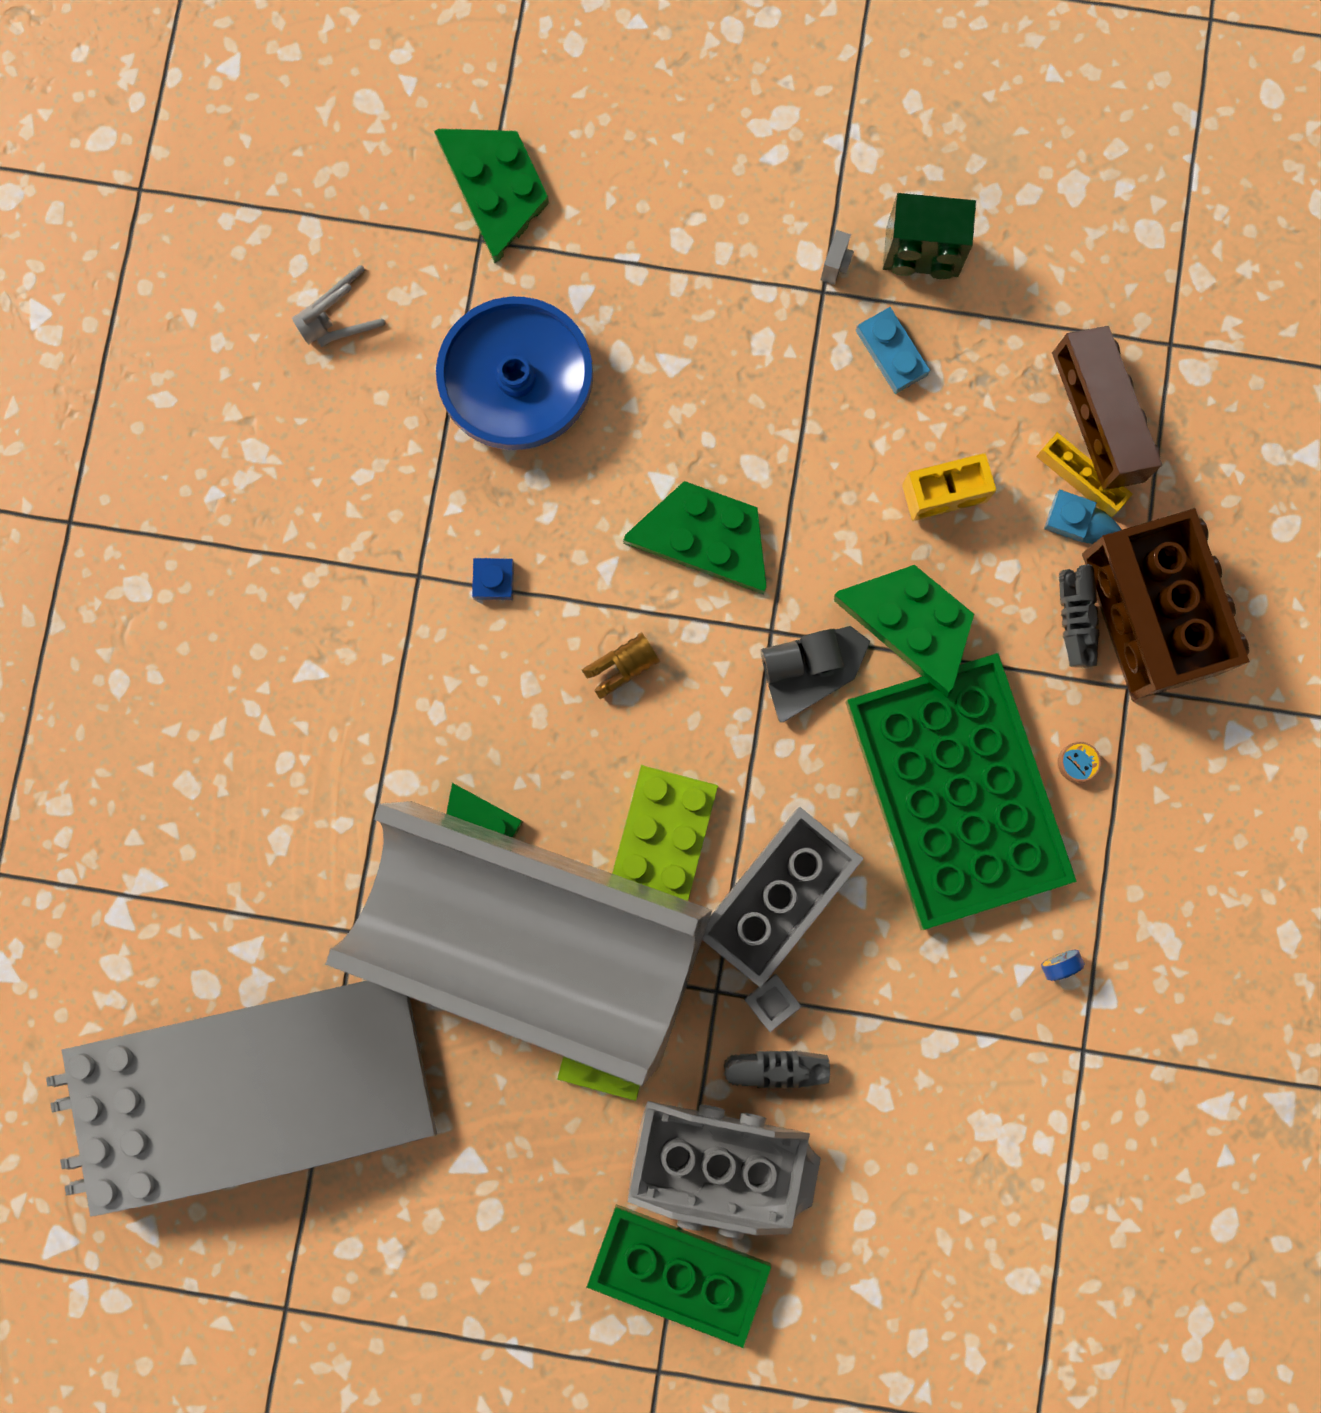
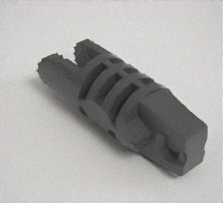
[1059,564,1100,668]
[724,1051,830,1088]

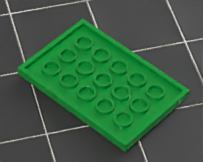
[846,653,1077,930]

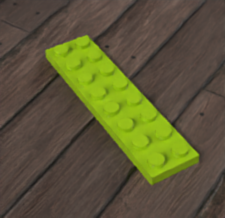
[557,765,718,1101]

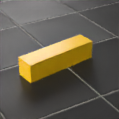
[1036,432,1133,518]

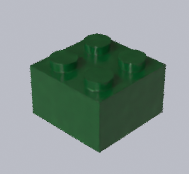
[883,193,976,280]

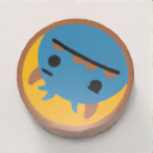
[1058,742,1101,783]

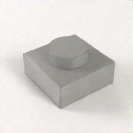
[820,230,854,285]
[744,974,802,1032]

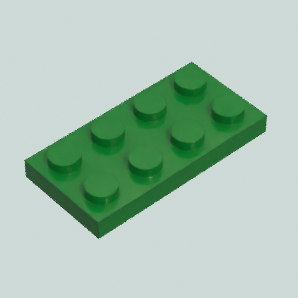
[586,1204,772,1348]

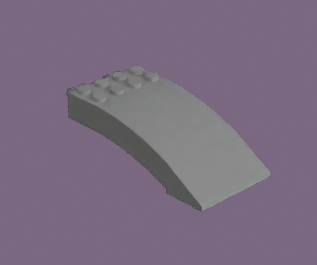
[46,981,437,1217]

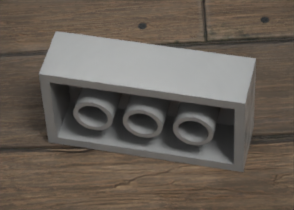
[702,807,864,988]

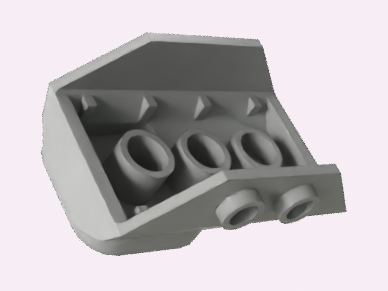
[628,1101,821,1239]

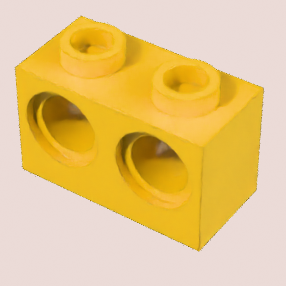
[902,453,996,521]

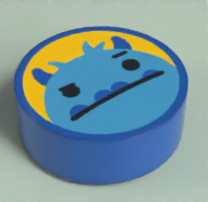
[1041,950,1085,981]

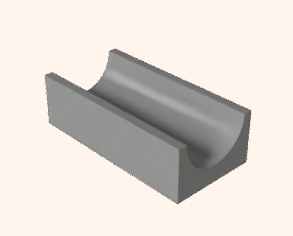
[325,801,712,1086]

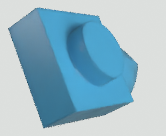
[1044,489,1121,544]

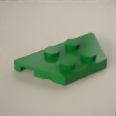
[434,129,549,263]
[623,481,767,595]
[834,565,974,698]

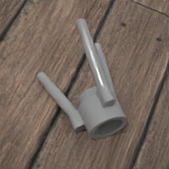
[292,265,385,347]

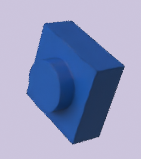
[472,558,514,600]

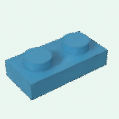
[856,307,930,394]

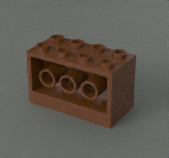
[1082,508,1250,701]

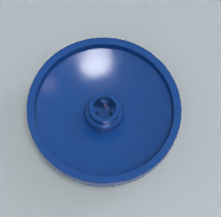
[436,296,593,450]

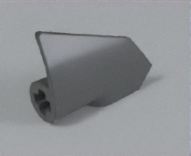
[761,626,870,722]

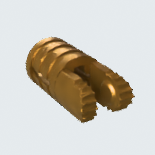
[582,632,660,699]

